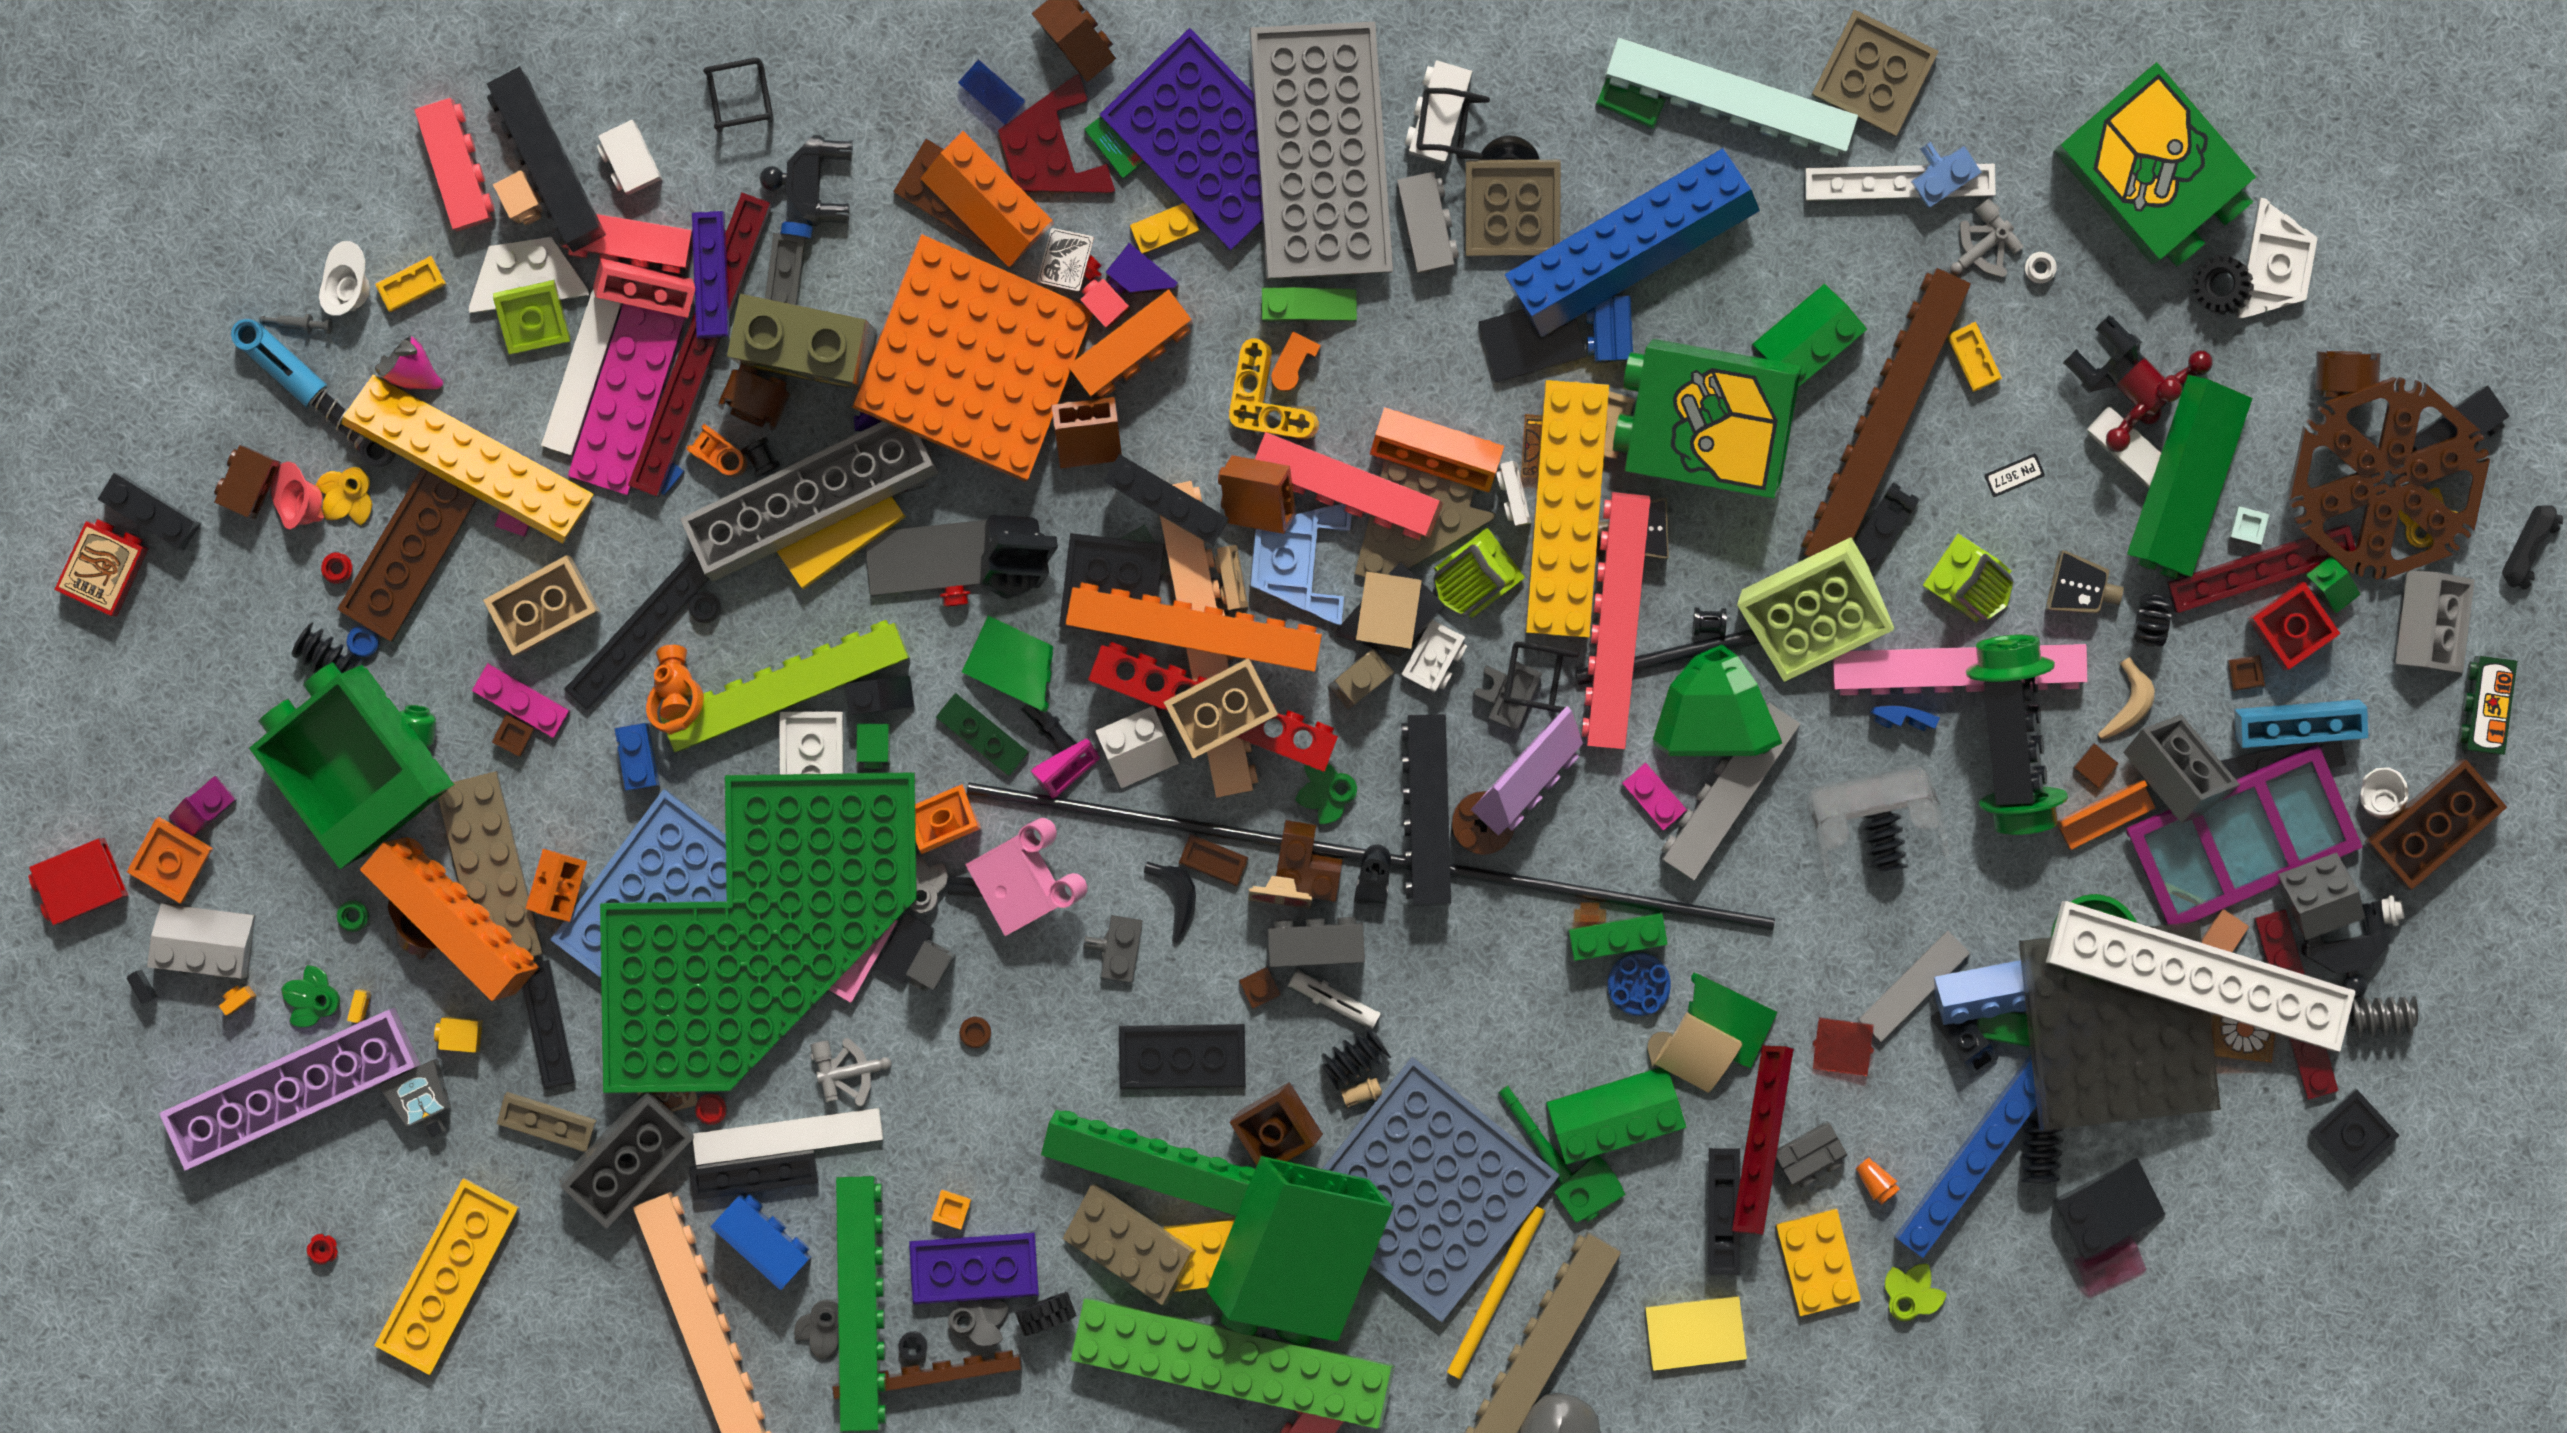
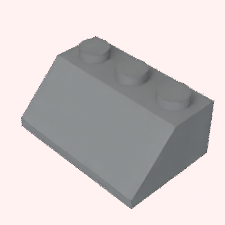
[2396,570,2475,673]
[147,904,255,979]

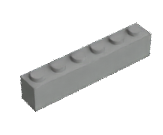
[1661,703,1800,880]

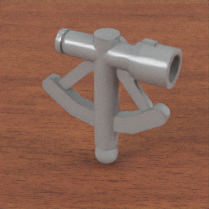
[1950,198,2024,277]
[810,1038,892,1106]

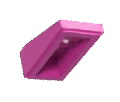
[1030,738,1100,799]

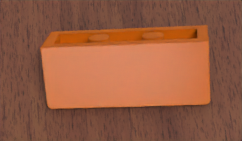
[2057,780,2155,850]

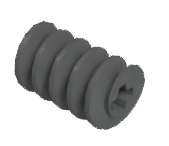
[2350,996,2418,1038]

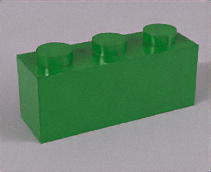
[1568,913,1668,961]

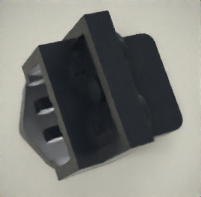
[979,515,1058,600]

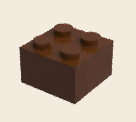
[1229,1082,1323,1165]

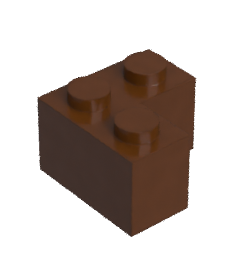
[1031,0,1116,82]
[1276,820,1343,902]

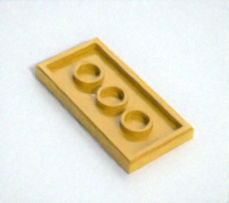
[776,496,906,589]

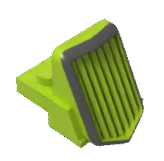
[1433,528,1525,618]
[1923,533,2014,623]

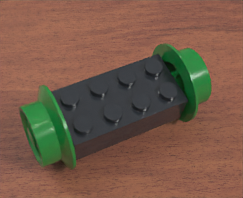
[1965,634,2068,835]

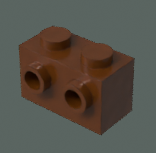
[214,445,281,519]

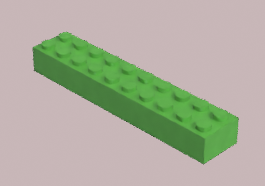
[1071,1298,1395,1429]

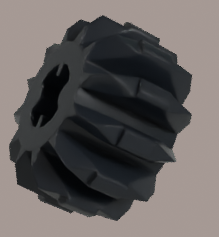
[2134,593,2172,647]

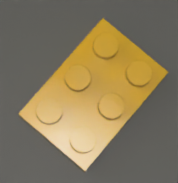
[1776,1208,1861,1316]

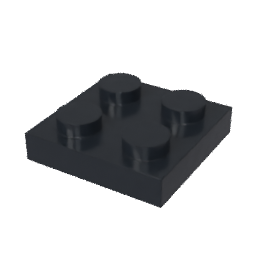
[2309,1088,2400,1178]

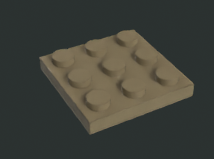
[1811,9,1939,137]
[1466,159,1561,256]

